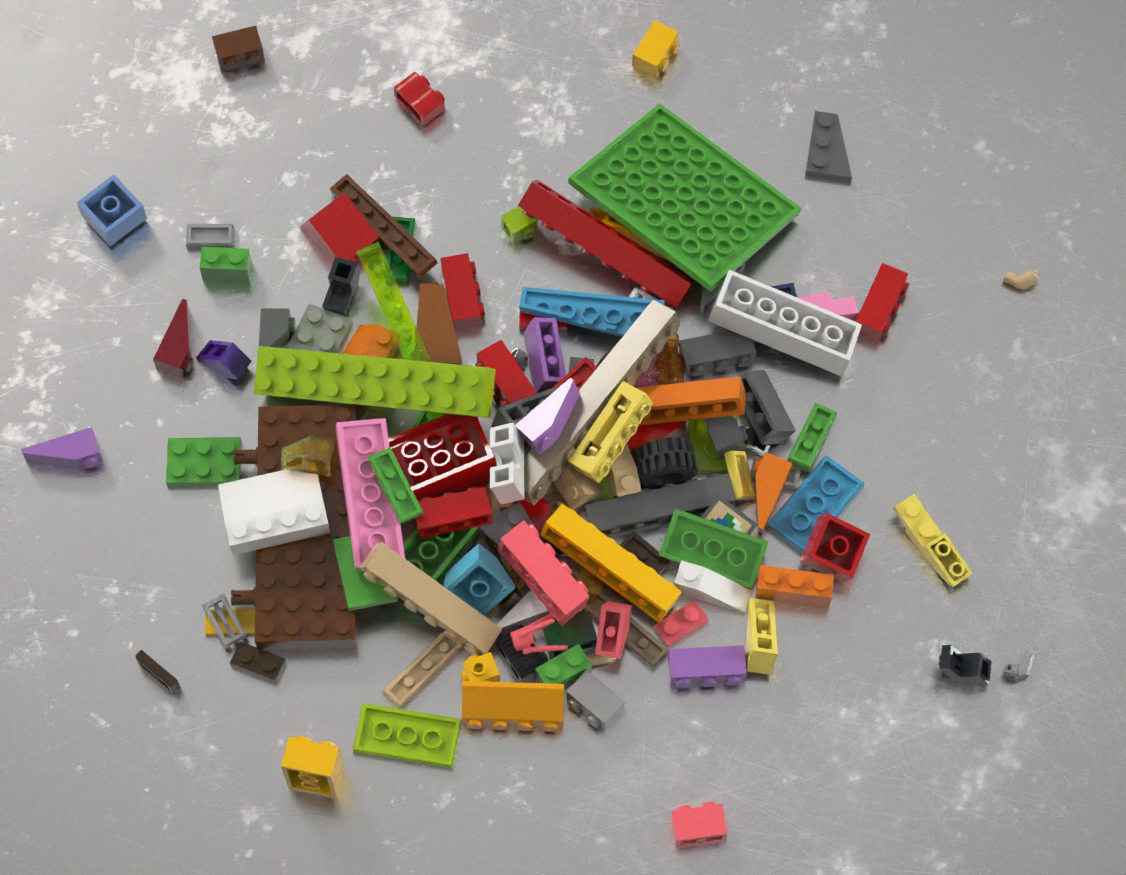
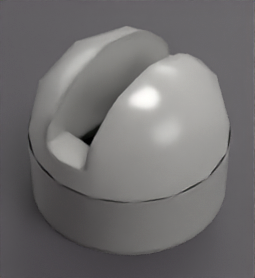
[511,347,528,368]

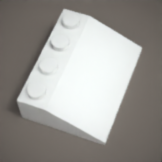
[218,463,331,555]

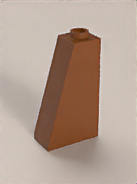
[414,282,462,365]

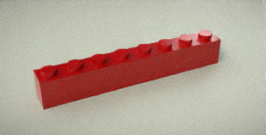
[518,180,695,308]

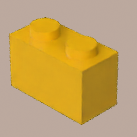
[632,20,680,78]

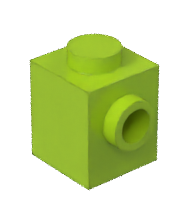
[501,206,539,244]

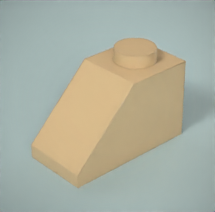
[607,443,641,497]

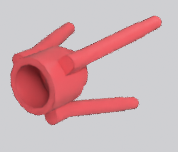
[510,614,568,655]

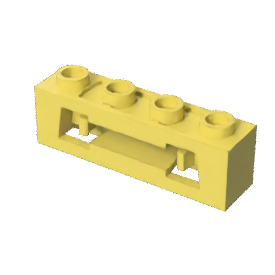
[568,381,653,483]

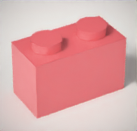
[671,802,727,847]

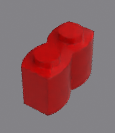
[393,71,445,126]

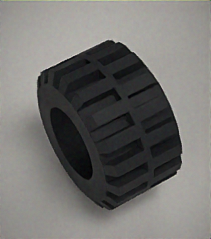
[633,437,698,489]

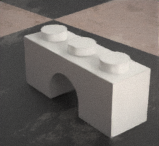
[490,423,524,504]

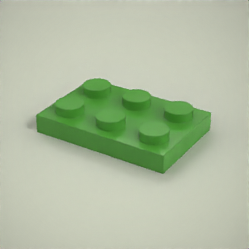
[166,437,242,487]

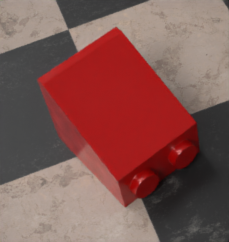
[300,192,379,262]

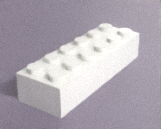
[708,270,862,376]

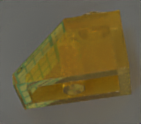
[281,435,336,476]

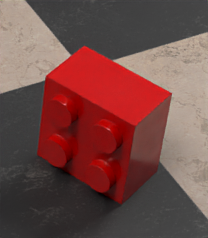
[799,513,870,583]

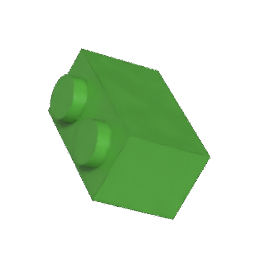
[199,247,252,283]
[535,644,592,689]

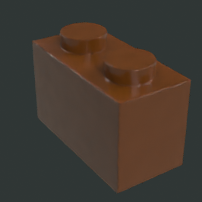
[212,26,265,71]

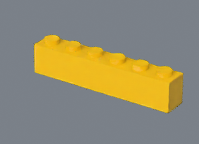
[540,504,682,623]

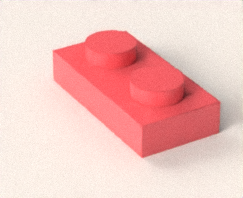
[653,600,709,648]

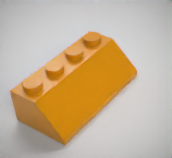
[462,681,564,732]

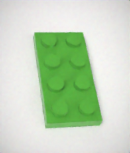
[658,508,769,588]

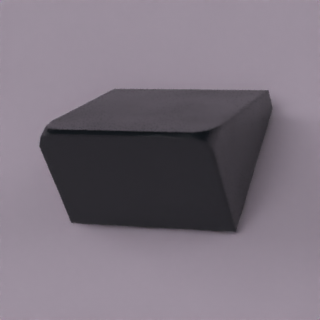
[742,426,771,458]

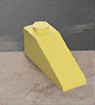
[745,598,778,675]

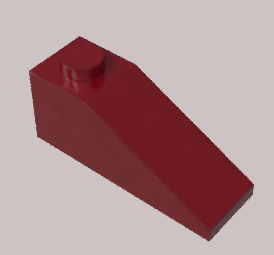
[153,299,193,378]

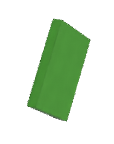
[333,536,398,611]

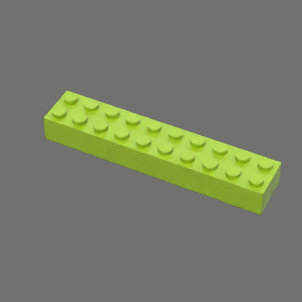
[253,346,496,418]

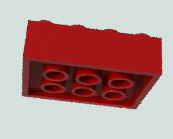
[388,414,497,501]

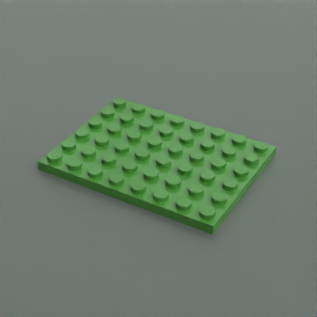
[568,103,801,292]

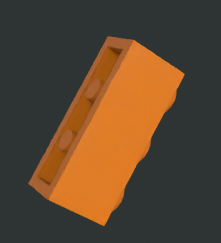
[755,565,834,608]

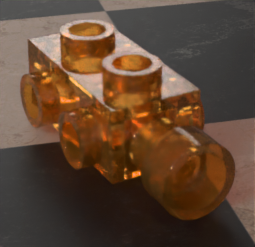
[654,333,685,386]

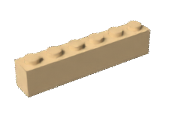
[359,542,502,655]

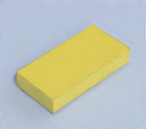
[724,451,756,500]

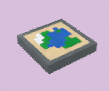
[701,494,758,535]

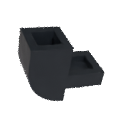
[322,257,360,316]
[939,645,992,686]

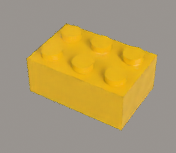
[281,735,345,798]

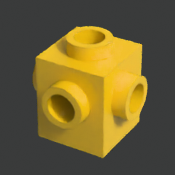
[460,652,500,682]

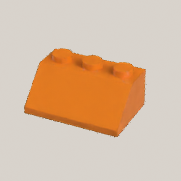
[342,324,402,359]

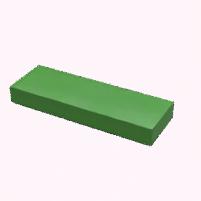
[787,403,837,472]
[368,447,423,525]

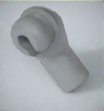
[1004,651,1036,680]

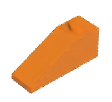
[753,452,792,534]

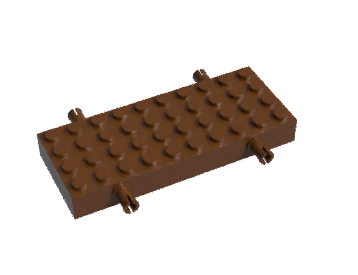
[231,405,358,650]

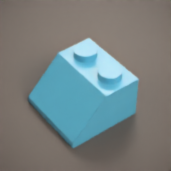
[444,543,515,616]

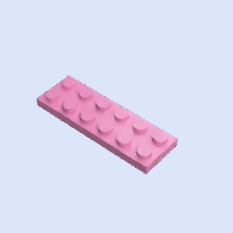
[335,418,405,570]

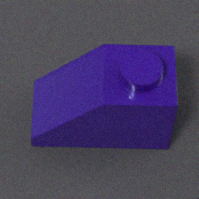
[196,340,252,379]

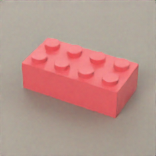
[498,520,589,626]

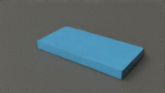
[766,455,865,554]

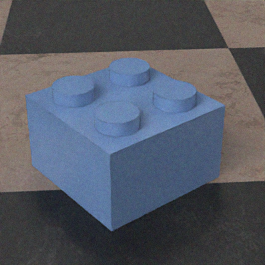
[77,175,147,246]

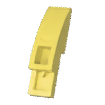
[893,494,973,587]

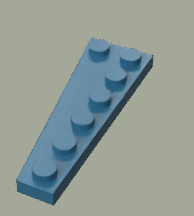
[519,287,665,337]

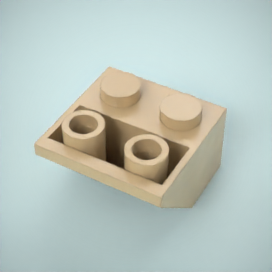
[543,463,604,516]

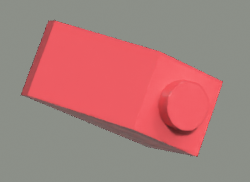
[595,601,632,659]

